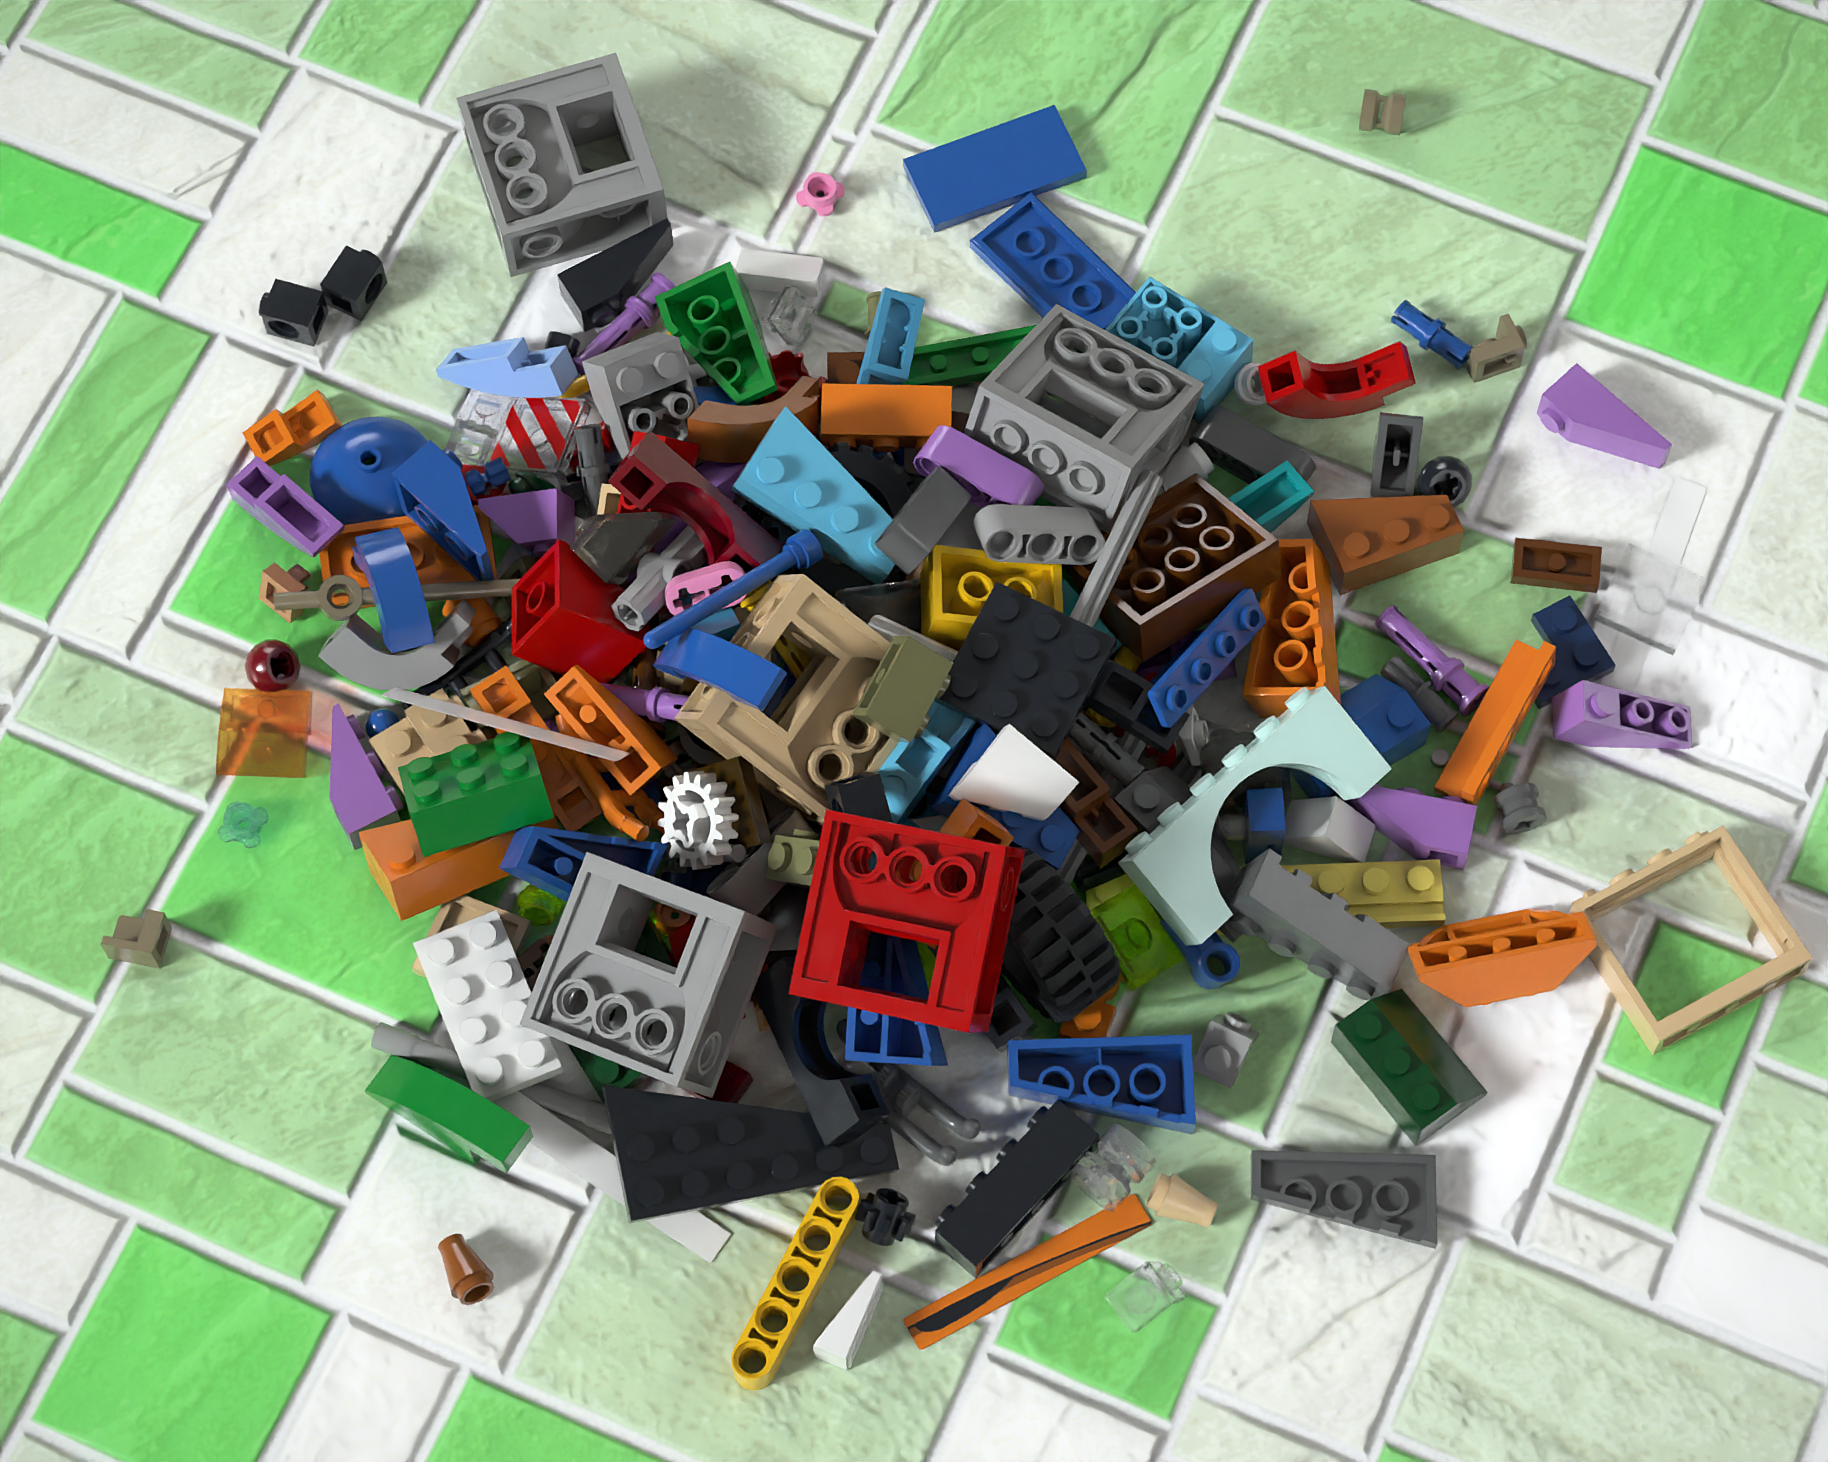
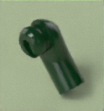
[508,470,556,494]

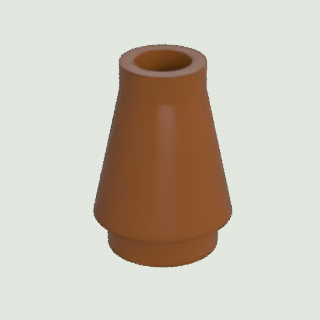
[438,1234,494,1305]

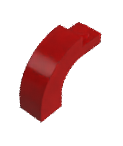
[1258,341,1416,419]

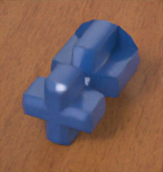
[465,457,511,496]

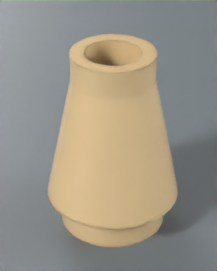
[1146,1173,1218,1228]

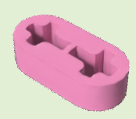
[665,561,747,616]

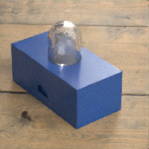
[1214,788,1286,864]

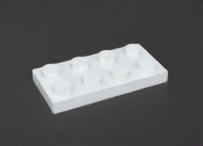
[413,910,564,1102]

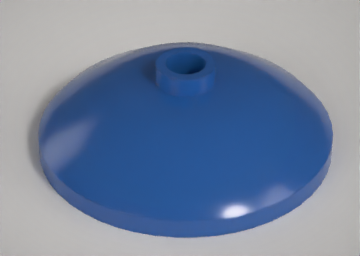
[310,416,428,525]

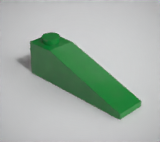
[655,261,778,406]

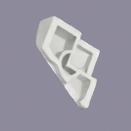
[948,724,1079,821]

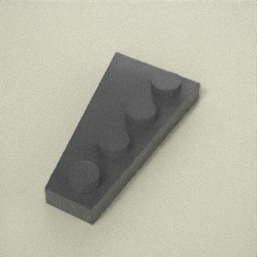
[1250,1150,1438,1249]

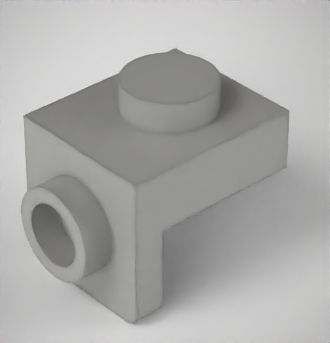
[1193,1012,1259,1088]

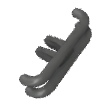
[836,1019,981,1166]

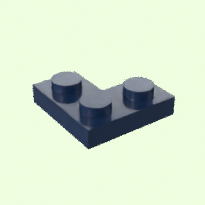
[1531,595,1616,709]

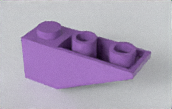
[1552,680,1692,749]
[329,703,404,850]
[1341,783,1477,870]

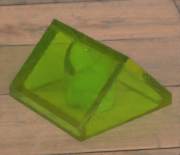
[1090,884,1185,994]

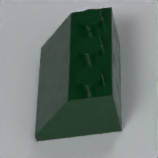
[1331,988,1488,1146]

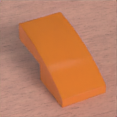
[242,390,342,466]

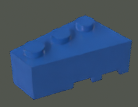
[930,724,1080,871]
[499,826,668,902]
[845,931,948,1066]

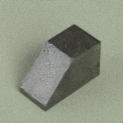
[570,512,678,584]

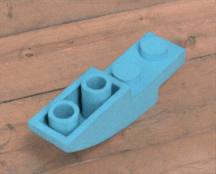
[877,700,977,824]

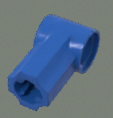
[1160,920,1240,990]

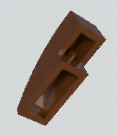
[1052,738,1138,869]

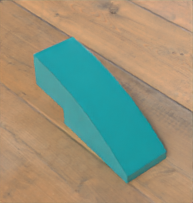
[1228,461,1314,533]

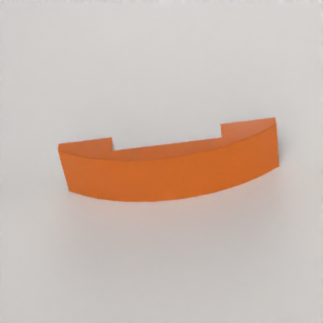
[469,666,604,832]

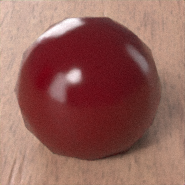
[244,639,301,694]

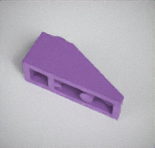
[1537,363,1672,469]

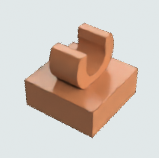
[259,562,311,623]

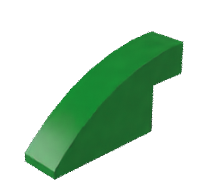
[365,1055,534,1174]

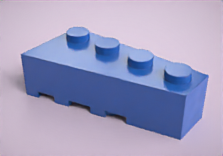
[1007,1035,1196,1134]

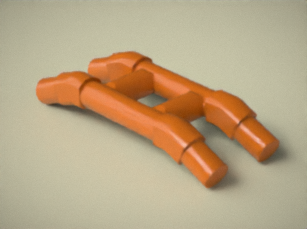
[555,714,665,842]

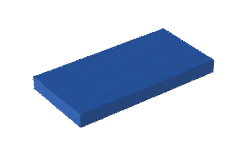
[903,105,1087,233]
[970,192,1136,353]

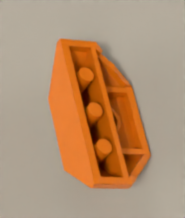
[1408,909,1597,1008]

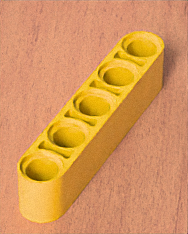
[731,1177,860,1391]

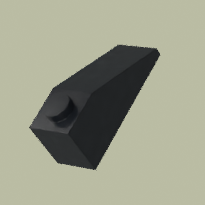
[557,218,674,332]

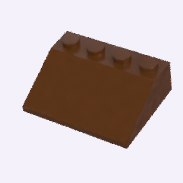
[1062,473,1281,662]

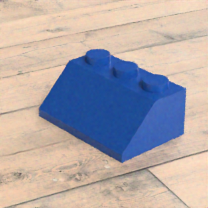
[1287,674,1431,799]

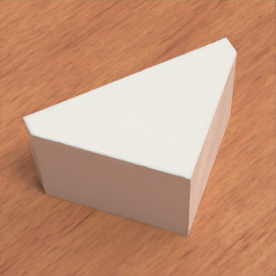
[1283,796,1376,863]

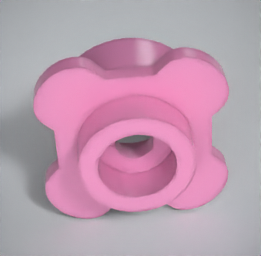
[796,172,845,217]

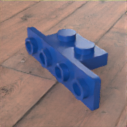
[1148,588,1266,728]

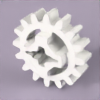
[658,771,739,870]

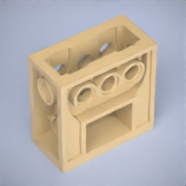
[674,574,899,826]

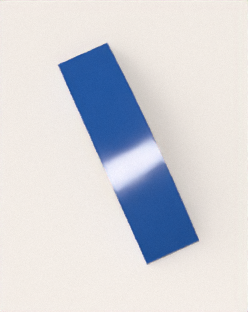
[653,628,787,711]

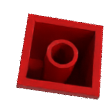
[512,539,650,684]

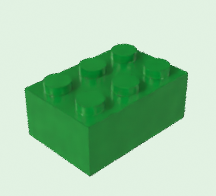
[398,731,554,857]

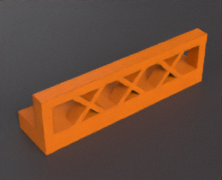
[1434,639,1556,806]

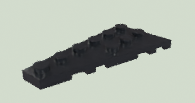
[602,1085,899,1223]

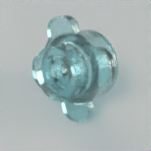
[218,801,269,848]

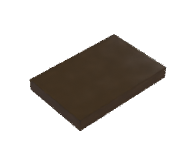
[656,756,772,867]

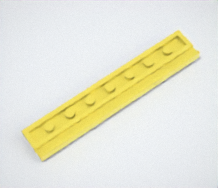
[1085,859,1446,939]

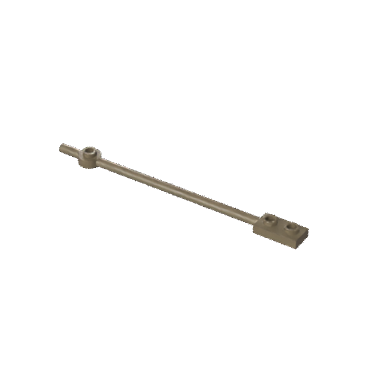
[273,560,777,621]

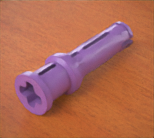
[572,272,675,376]
[1375,605,1489,717]

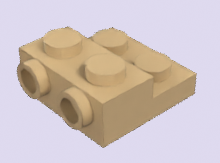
[369,688,487,799]

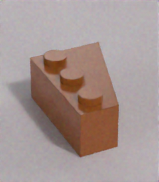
[1307,495,1464,595]

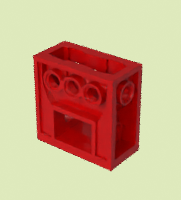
[789,809,1025,1033]

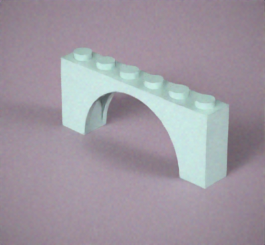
[1118,686,1392,946]

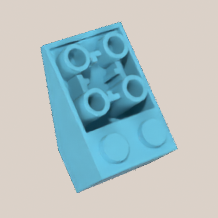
[1105,276,1253,423]

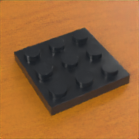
[934,582,1117,760]

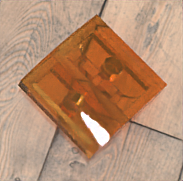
[216,688,313,778]

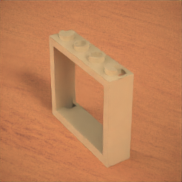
[1569,825,1813,1055]

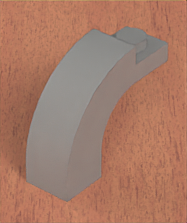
[318,599,476,690]

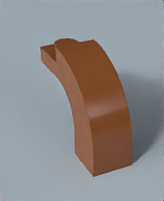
[687,376,822,463]

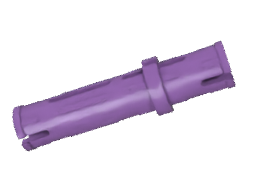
[600,683,690,723]

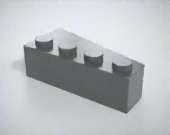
[1225,848,1410,1000]

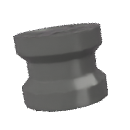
[1494,783,1547,834]

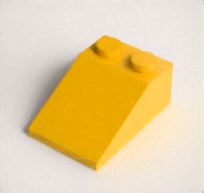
[920,545,1063,651]

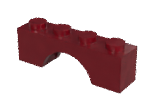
[608,431,784,584]

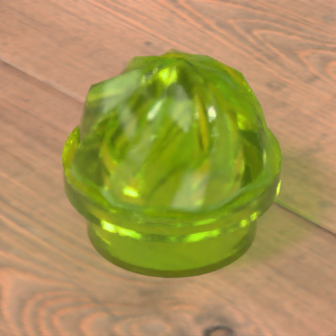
[517,884,562,926]

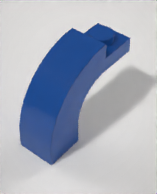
[352,527,435,653]

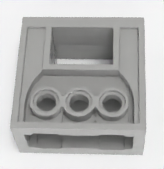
[457,53,668,277]
[963,304,1205,533]
[520,852,778,1098]

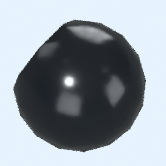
[1418,456,1472,508]

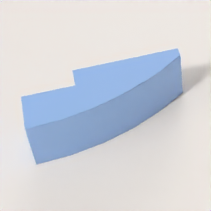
[436,337,578,398]

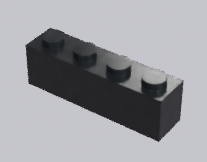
[934,1099,1099,1279]

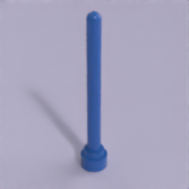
[643,529,823,649]

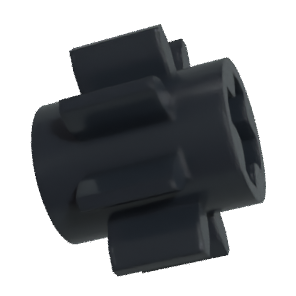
[855,1188,916,1246]

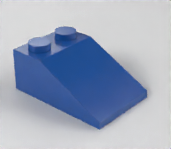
[392,440,494,581]

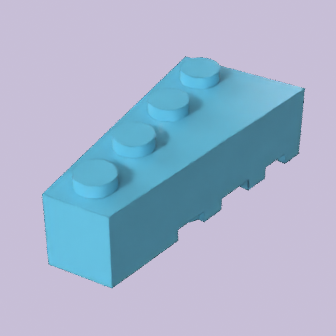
[731,406,895,585]

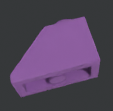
[478,488,575,558]

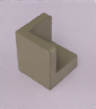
[101,909,172,969]

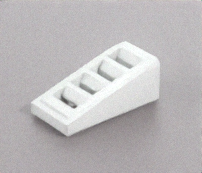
[813,1271,884,1370]

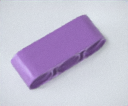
[913,425,1044,509]

